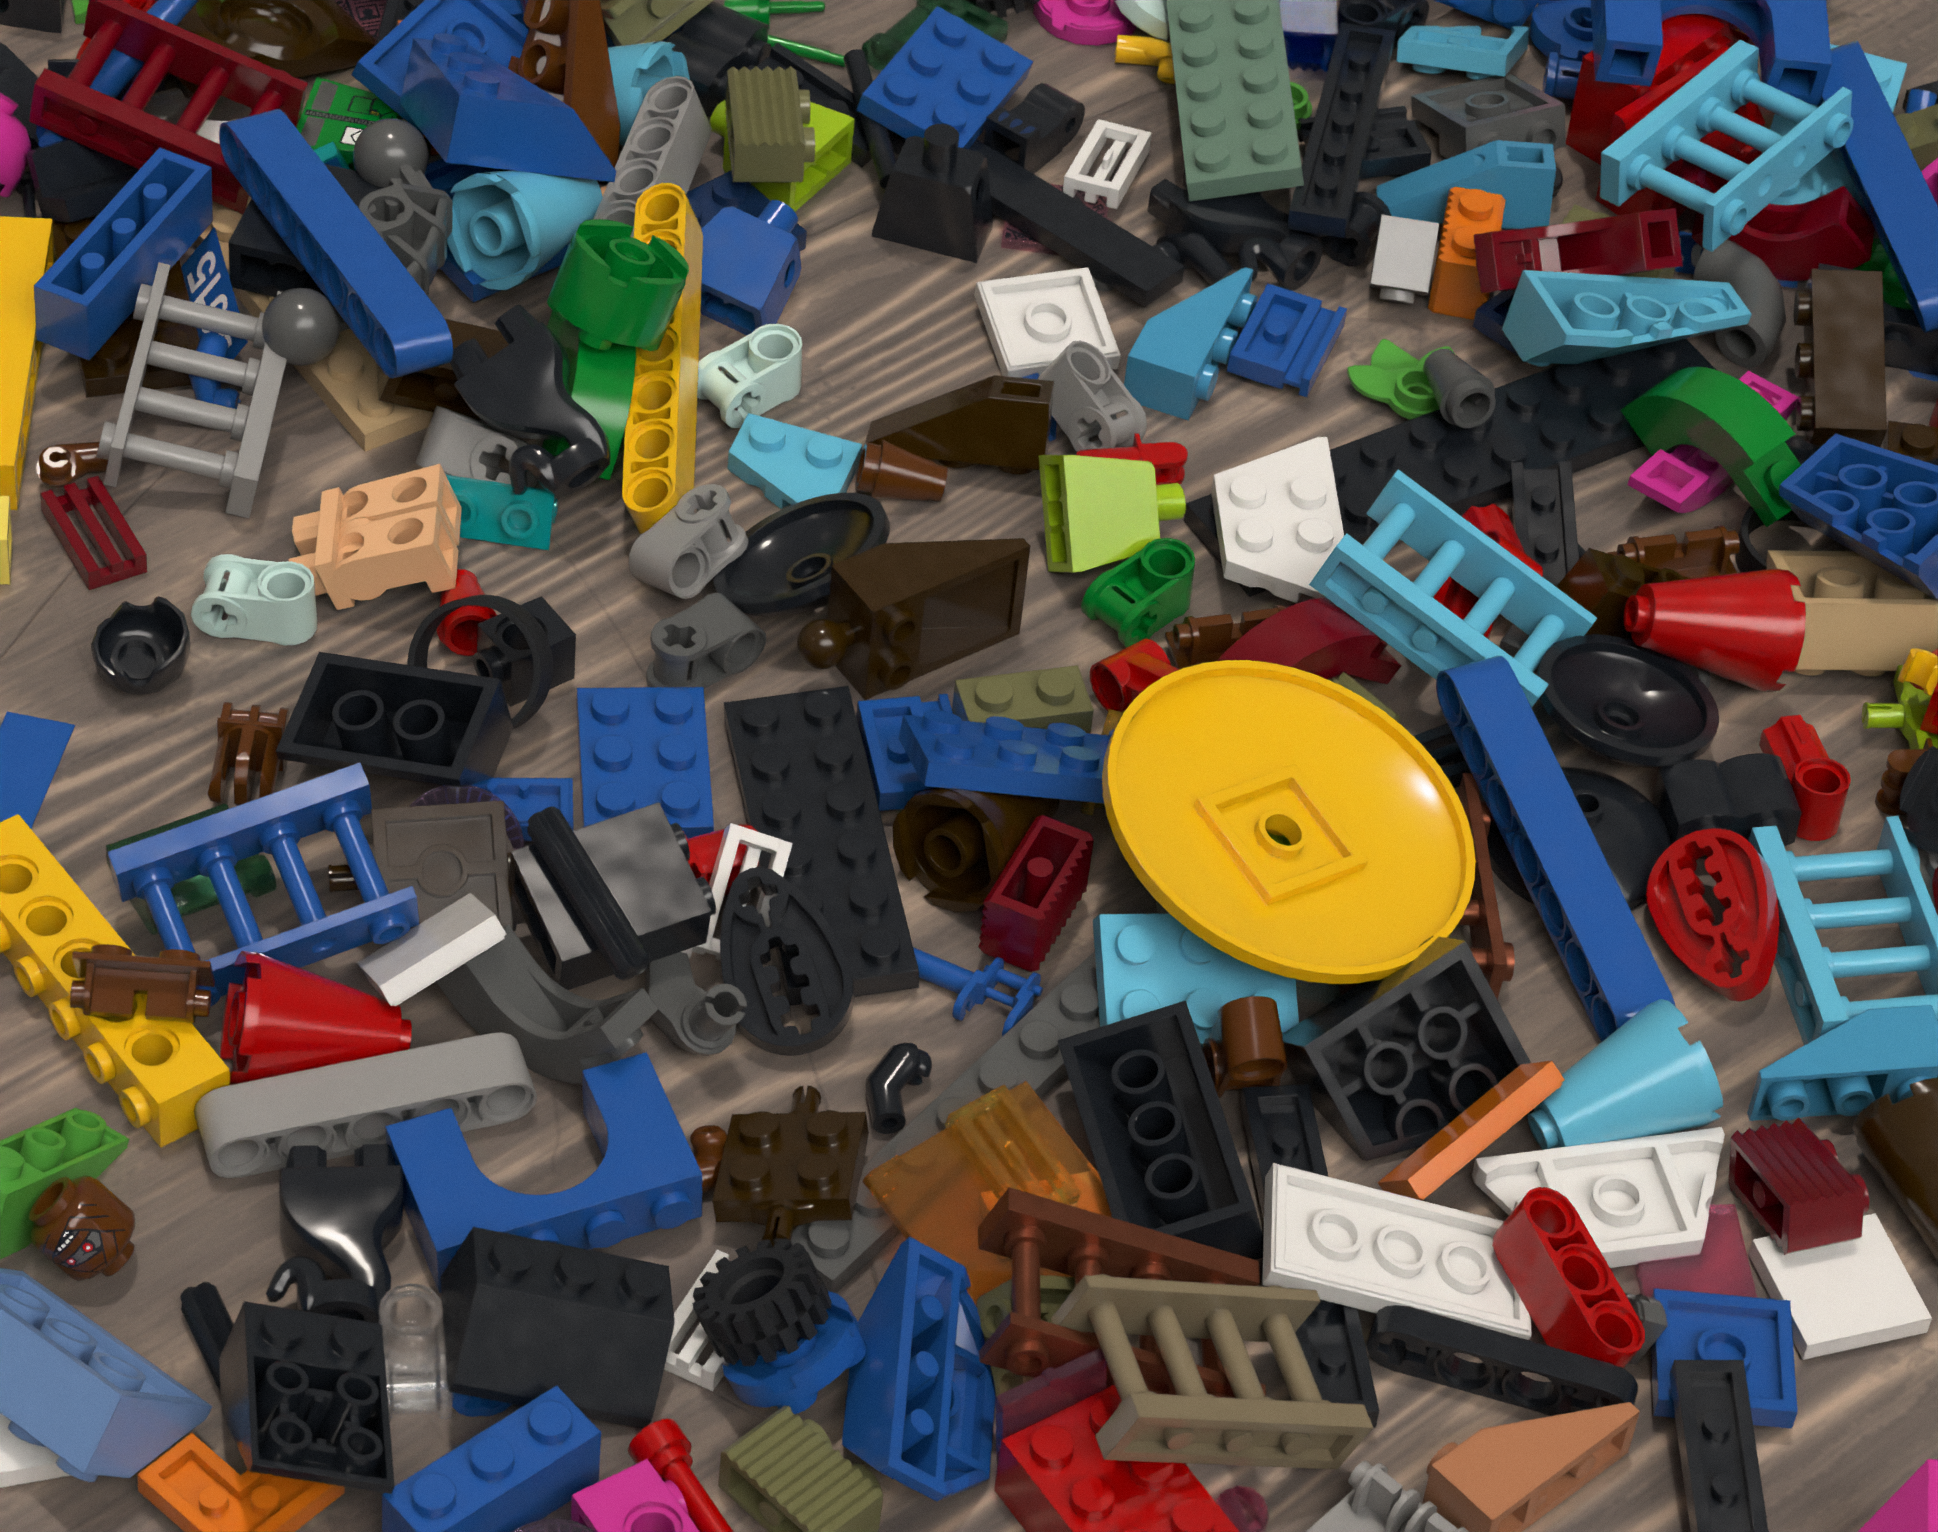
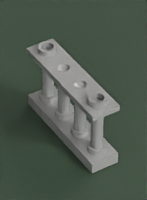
[97,262,287,518]

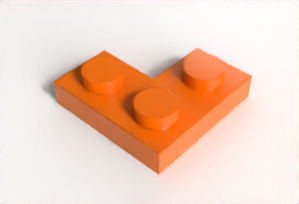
[137,1433,345,1532]

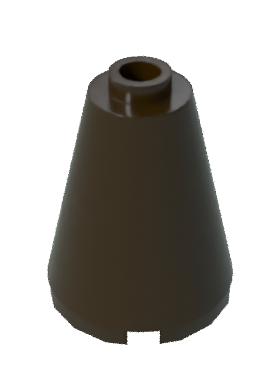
[893,787,1059,912]
[1852,1077,1938,1262]

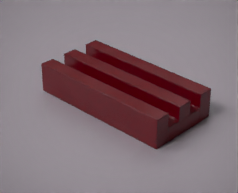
[40,475,147,590]

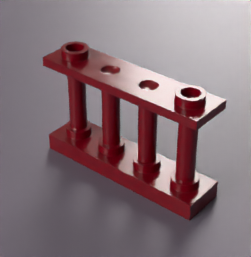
[29,0,308,214]

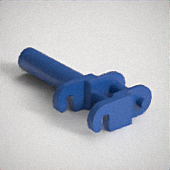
[913,947,1043,1037]

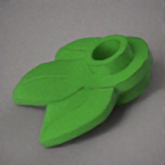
[1347,339,1456,420]

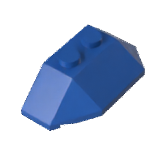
[842,1237,996,1502]

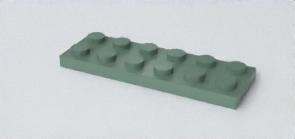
[1166,0,1304,202]

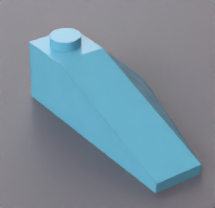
[1502,270,1752,366]

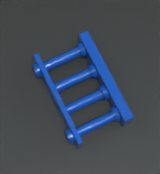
[107,762,419,1007]

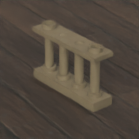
[1051,1274,1373,1469]

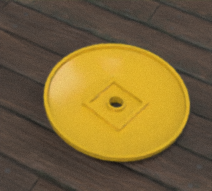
[1102,660,1476,984]

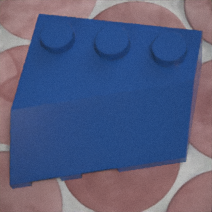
[400,33,617,182]
[1779,434,1938,601]

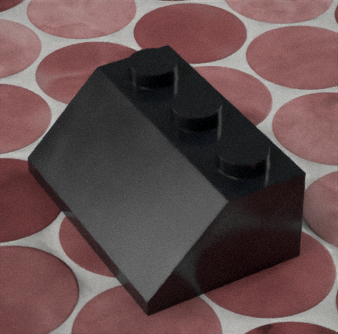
[276,652,514,788]
[440,1227,675,1428]

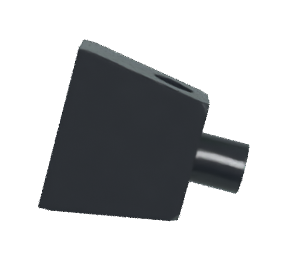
[872,124,993,263]

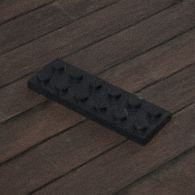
[724,686,919,1006]

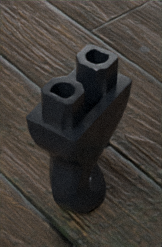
[1147,170,1323,290]
[450,304,611,498]
[266,1144,403,1324]

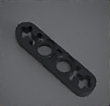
[1366,1305,1638,1416]

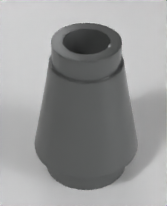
[1423,349,1496,428]

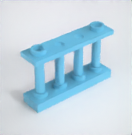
[1600,40,1853,252]
[1309,469,1597,708]
[1749,816,1938,1045]

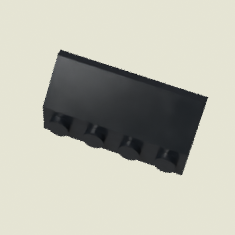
[1057,1000,1264,1260]

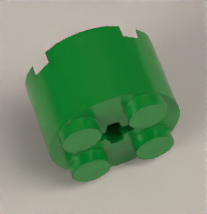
[547,219,689,351]

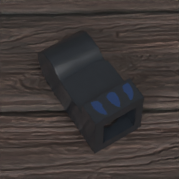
[984,83,1085,174]

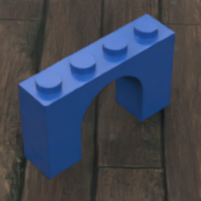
[1591,0,1832,105]
[385,1052,702,1293]

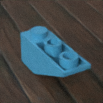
[1376,140,1556,230]
[1124,267,1258,420]
[1747,1005,1938,1121]

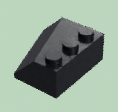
[1282,936,1534,1161]

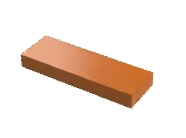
[1377,1061,1565,1200]

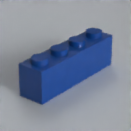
[34,148,213,361]

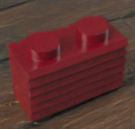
[978,815,1094,972]
[1728,1117,1870,1255]

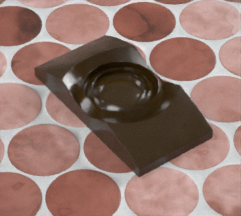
[176,0,376,94]

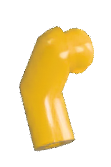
[1114,35,1175,84]

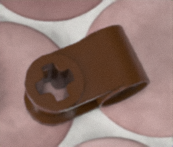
[1202,996,1287,1098]

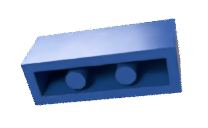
[382,1386,601,1532]

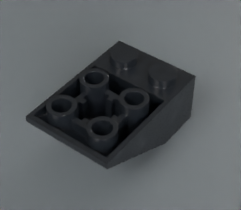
[219,1301,395,1494]

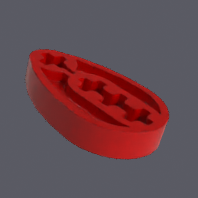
[1646,828,1780,1002]

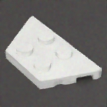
[1211,437,1344,603]
[1472,1127,1725,1268]

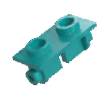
[446,475,558,550]

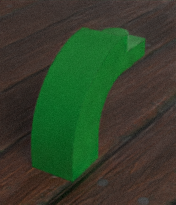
[542,310,636,480]
[1620,367,1801,528]

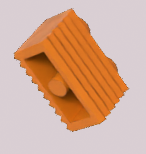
[1428,187,1506,320]

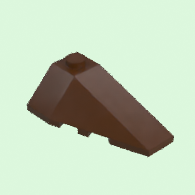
[498,0,620,185]

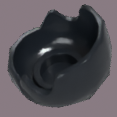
[91,596,191,695]

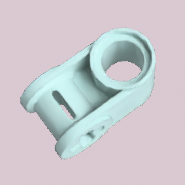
[697,324,802,428]
[191,554,317,646]

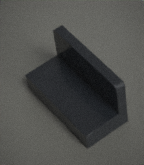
[27,139,139,223]

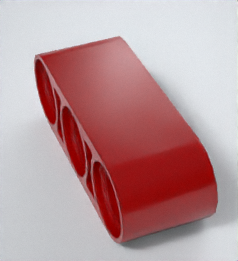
[1493,1187,1645,1368]

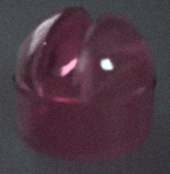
[1215,1485,1269,1532]

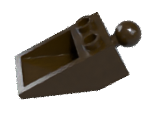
[797,538,1030,700]

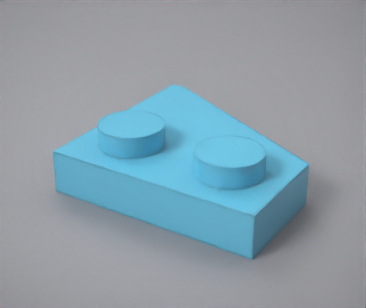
[1396,26,1530,80]
[728,413,862,509]

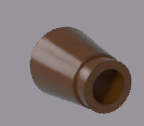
[855,440,948,502]

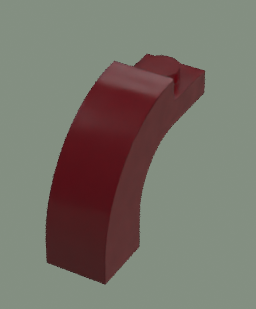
[1680,159,1875,281]
[1473,208,1683,293]
[1217,597,1402,685]

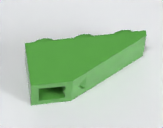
[0,1108,130,1260]

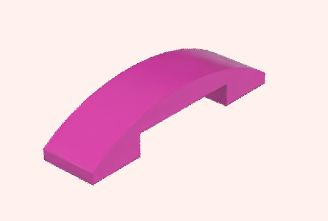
[1627,371,1798,513]

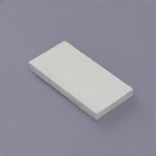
[1262,1163,1531,1340]

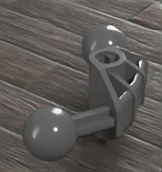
[262,118,453,366]

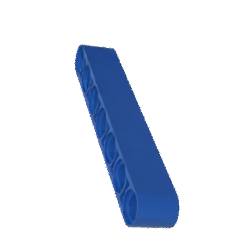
[1817,40,1938,333]
[219,109,453,378]
[1436,656,1676,1042]

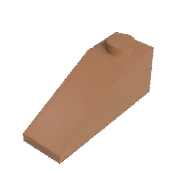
[1422,1402,1640,1532]

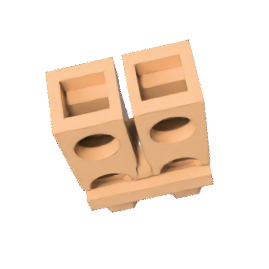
[289,464,462,610]

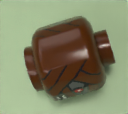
[29,1176,135,1281]

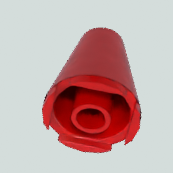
[1624,569,1806,692]
[220,951,412,1085]

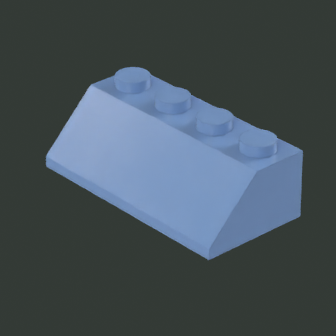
[0,1268,212,1482]

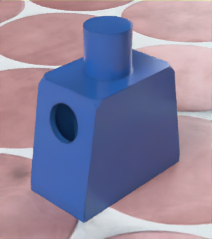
[700,200,802,335]

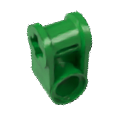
[1081,538,1196,647]

